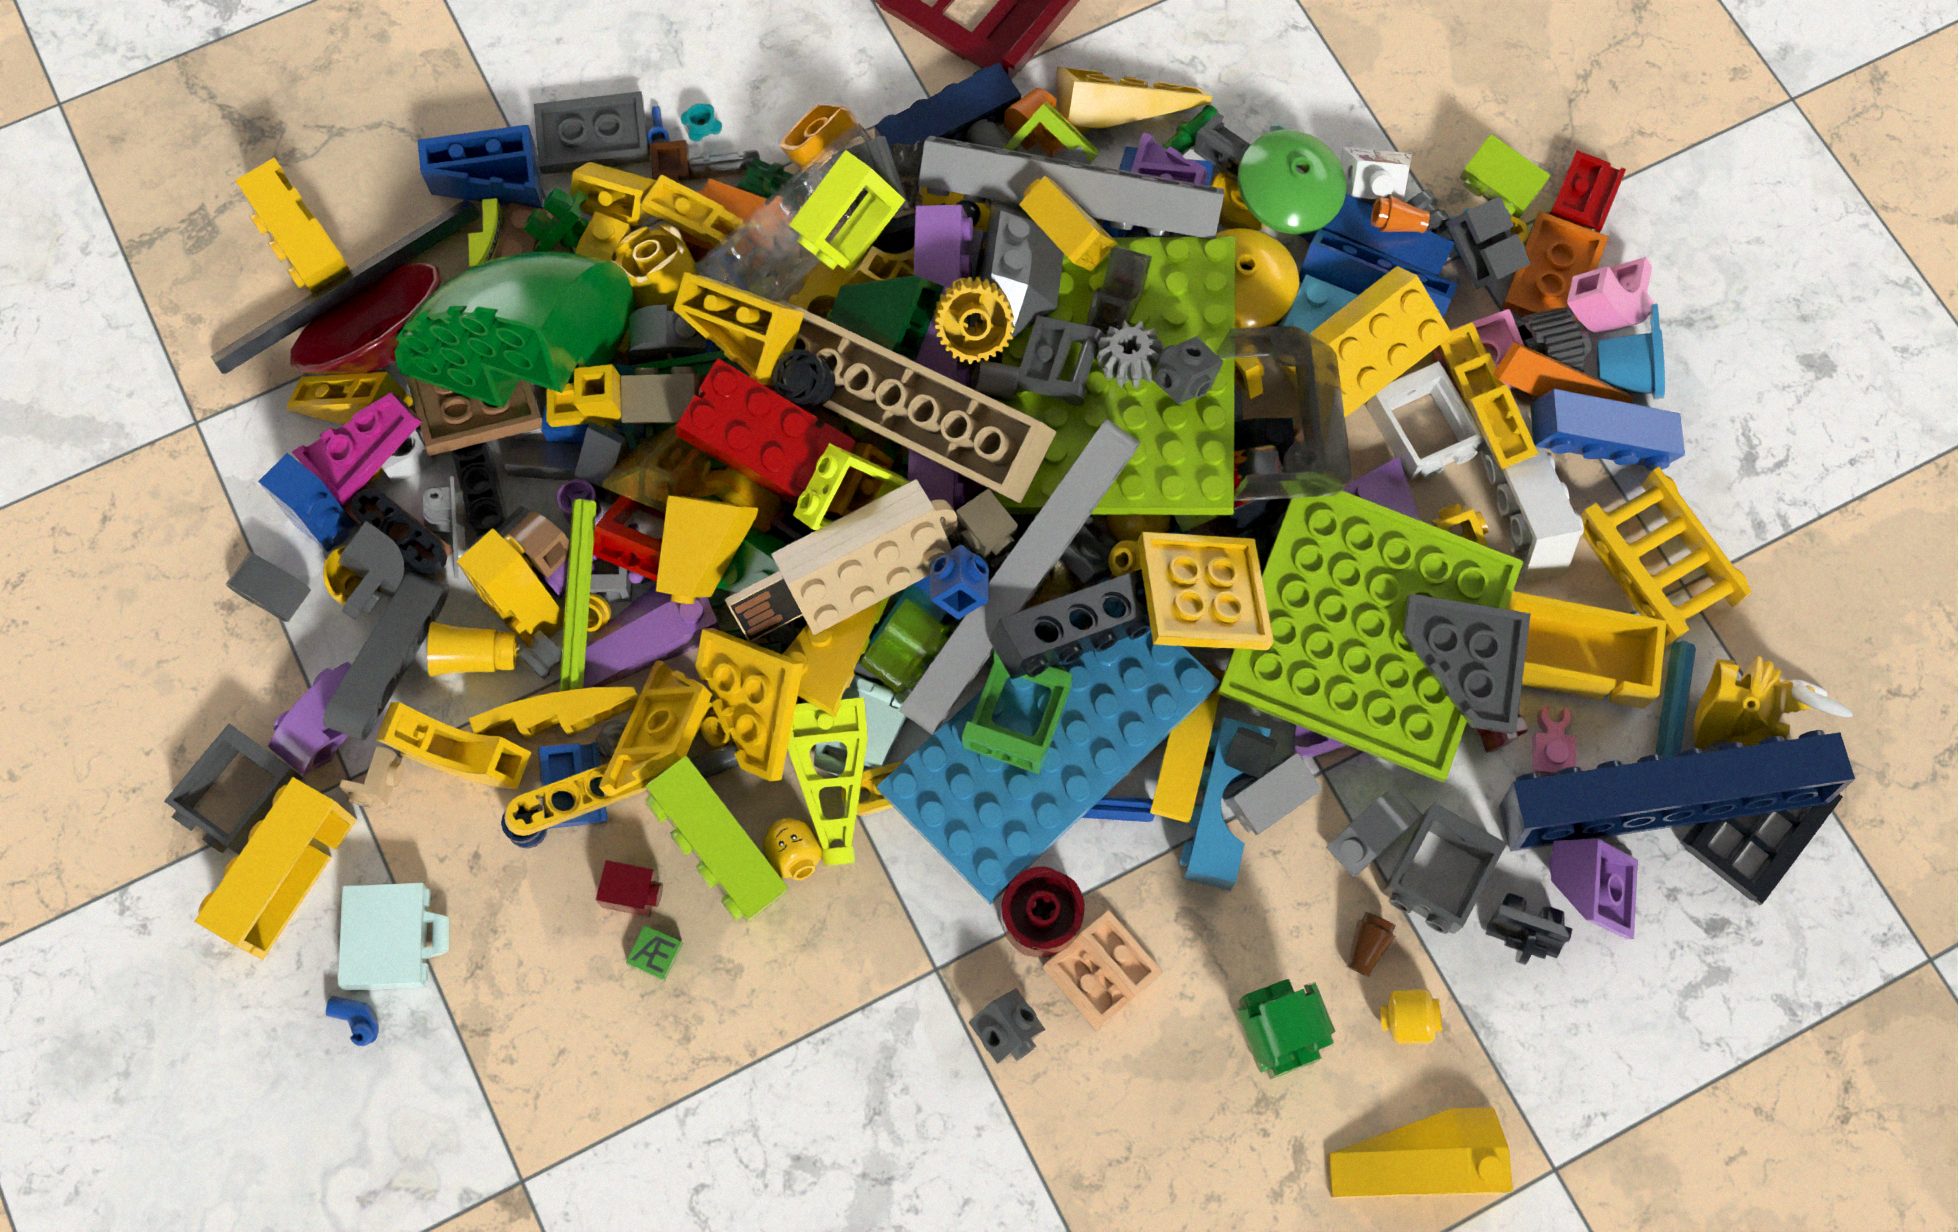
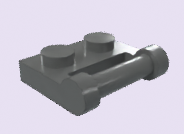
[1017,315,1105,405]

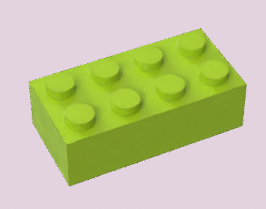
[645,755,788,924]

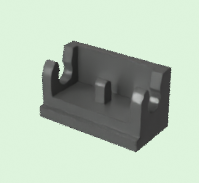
[1194,113,1251,182]

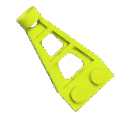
[787,697,868,866]

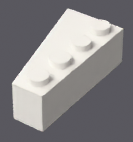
[1478,409,1584,583]

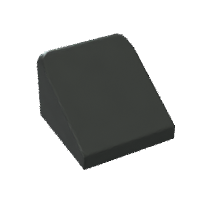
[1225,727,1277,778]

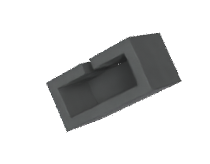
[1446,196,1531,289]

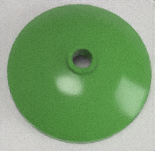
[1238,130,1346,235]

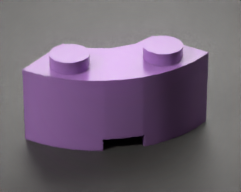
[268,661,351,776]

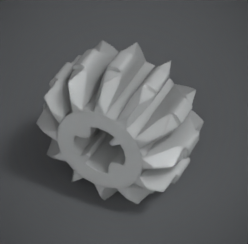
[1097,320,1164,389]

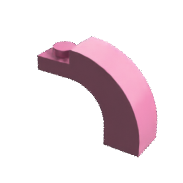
[1567,257,1654,334]

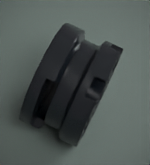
[772,349,836,410]

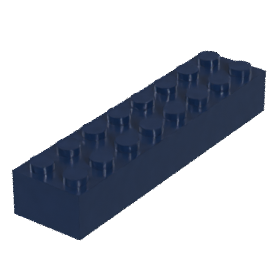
[1499,730,1855,852]

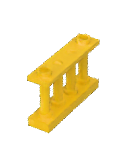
[1580,467,1753,649]

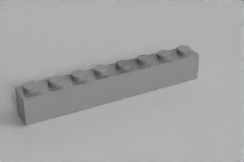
[918,136,1224,239]

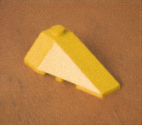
[1056,66,1212,133]
[1328,1107,1513,1197]

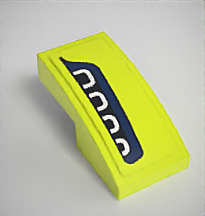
[468,198,505,268]

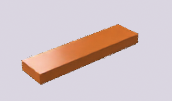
[1493,341,1634,404]

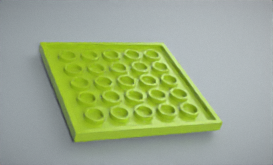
[1217,475,1523,782]

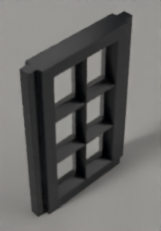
[1680,794,1843,906]

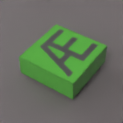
[626,925,683,981]

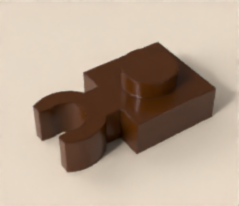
[650,140,691,185]

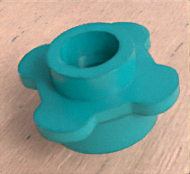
[681,103,722,142]

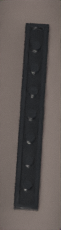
[211,199,480,374]

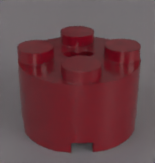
[1000,866,1085,958]

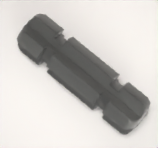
[689,150,760,179]

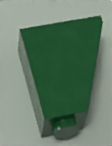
[828,275,945,359]

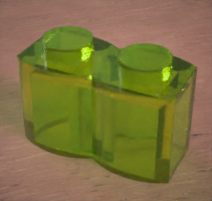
[860,599,951,693]

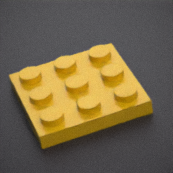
[1137,532,1274,650]

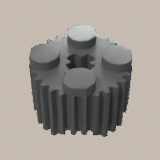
[1515,307,1592,373]

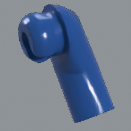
[325,996,379,1046]

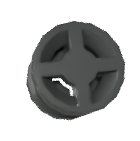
[516,630,562,680]

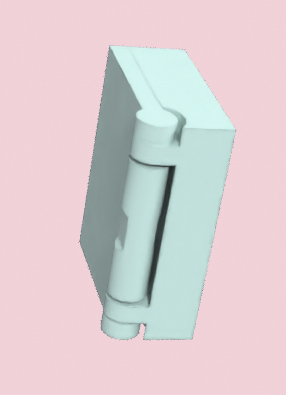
[805,675,908,776]
[338,883,450,991]

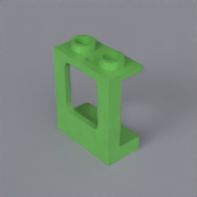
[962,651,1073,775]

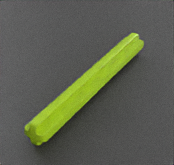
[559,499,596,692]

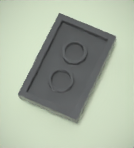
[534,91,650,174]

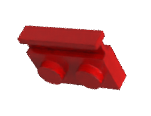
[1549,150,1626,233]

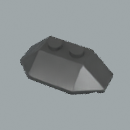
[973,202,1064,341]

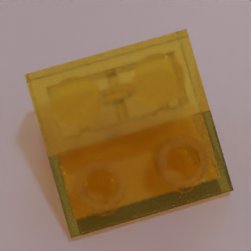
[602,425,711,513]

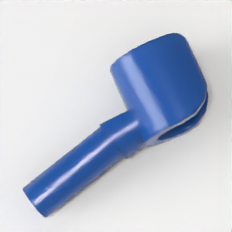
[647,106,671,146]

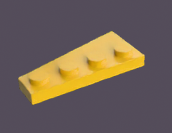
[782,596,890,717]

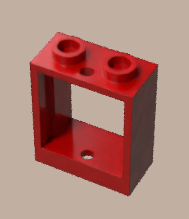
[593,474,696,582]

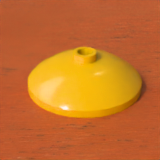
[1216,228,1299,332]

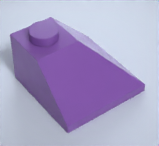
[1549,839,1638,939]

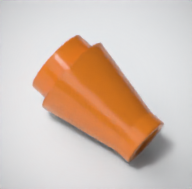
[1371,195,1430,233]

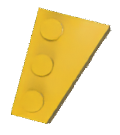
[235,157,350,294]
[456,528,564,646]

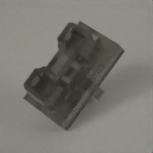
[891,141,925,212]

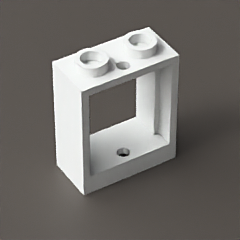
[1366,361,1483,481]

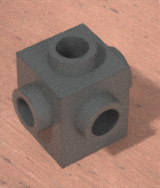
[1152,336,1223,405]
[968,988,1046,1064]

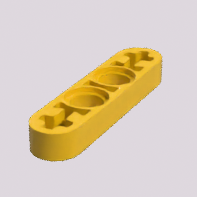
[504,762,657,836]

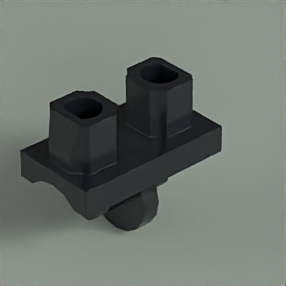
[1485,893,1572,965]

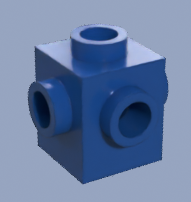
[930,545,989,619]

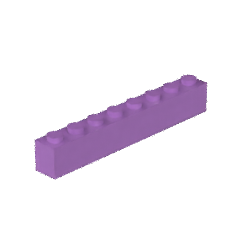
[908,205,973,512]

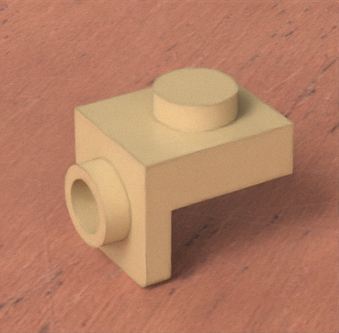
[339,746,403,808]

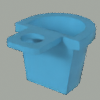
[1596,304,1665,400]

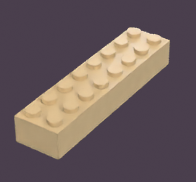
[779,299,1056,504]

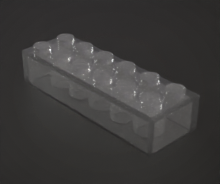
[694,123,905,302]

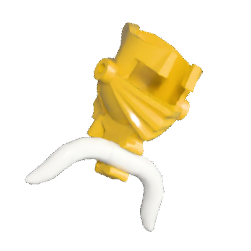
[1693,656,1853,750]

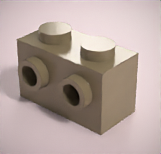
[621,367,706,424]
[956,488,1018,571]

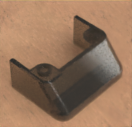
[1217,326,1352,501]

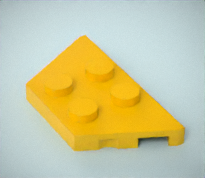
[599,660,712,796]

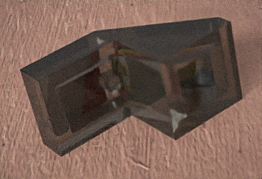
[1086,246,1152,334]

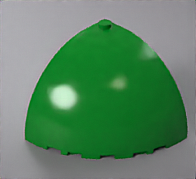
[395,252,637,408]

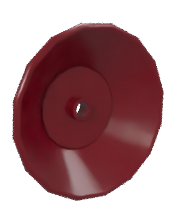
[290,262,441,374]

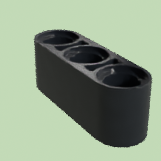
[452,442,508,536]

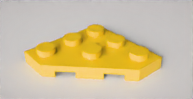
[695,628,804,782]

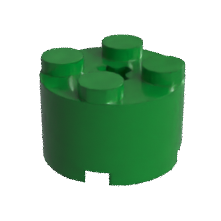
[1236,982,1336,1068]

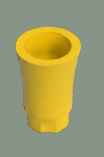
[427,621,518,677]

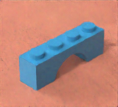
[1179,717,1271,891]

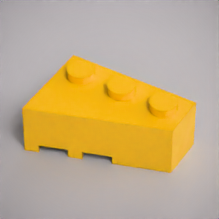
[673,272,804,386]

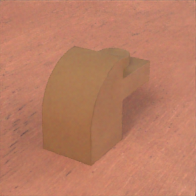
[505,510,570,580]

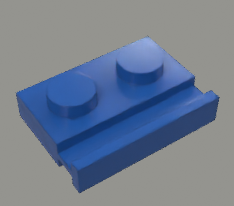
[538,742,607,829]

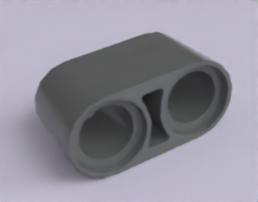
[226,552,311,622]

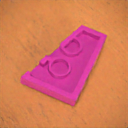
[292,392,422,506]

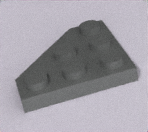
[1402,594,1531,734]

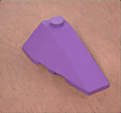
[583,583,721,688]

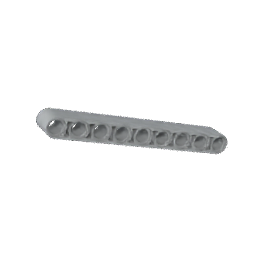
[899,419,1140,735]

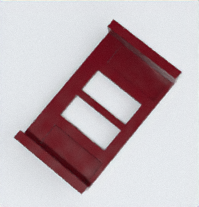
[873,0,1080,80]

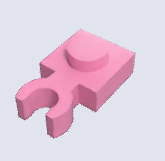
[1532,706,1576,776]

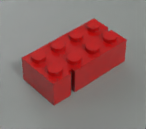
[676,358,856,507]

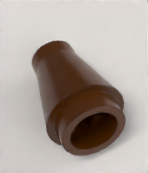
[1346,912,1396,977]

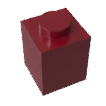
[595,860,663,917]

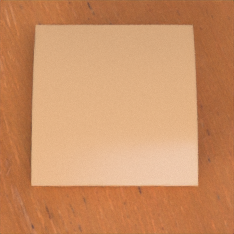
[1042,910,1163,1031]

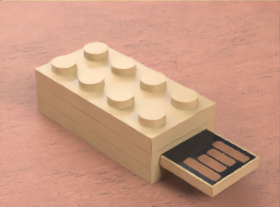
[725,479,958,642]

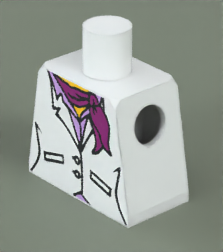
[1340,147,1412,201]

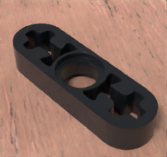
[351,488,447,575]

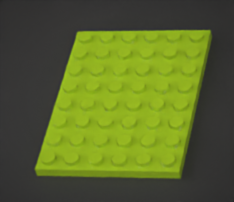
[994,236,1235,515]

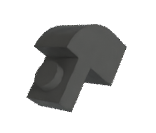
[629,305,706,364]
[338,521,404,620]
[1326,786,1423,877]

